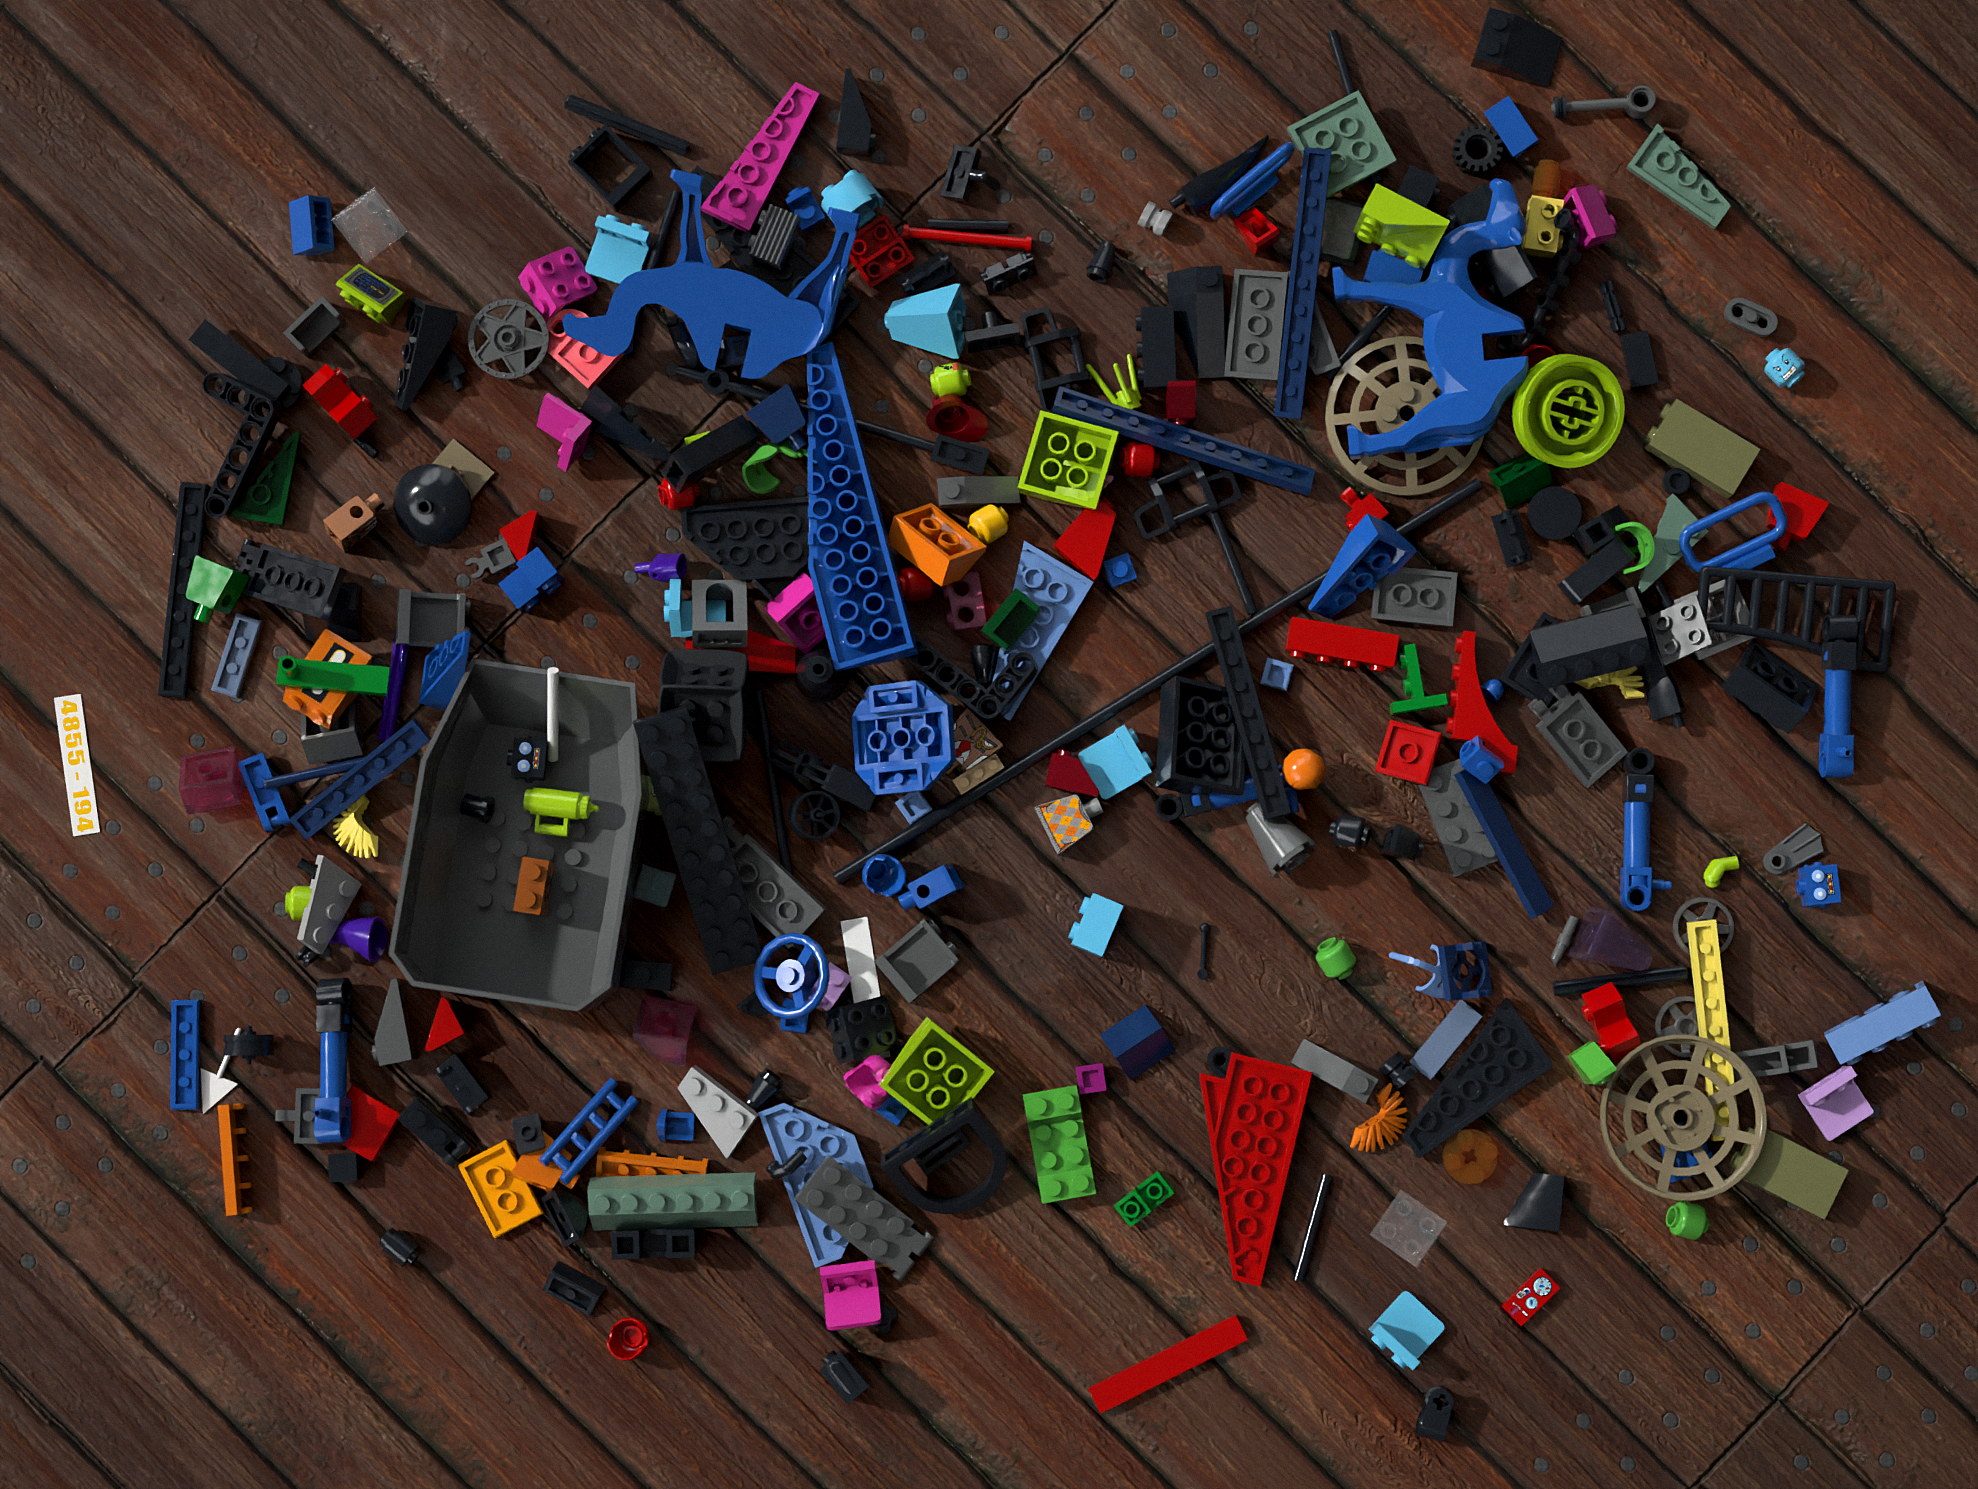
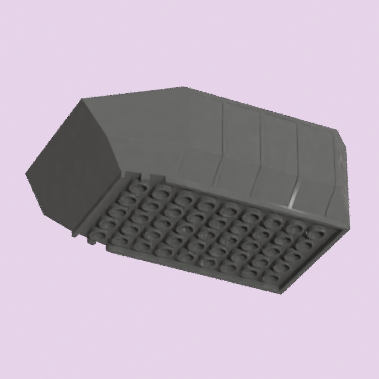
[389,658,649,1012]

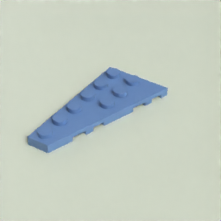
[987,541,1094,721]

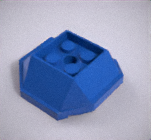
[852,680,956,795]

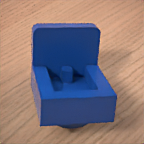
[1459,735,1504,784]

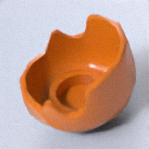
[1282,749,1326,790]

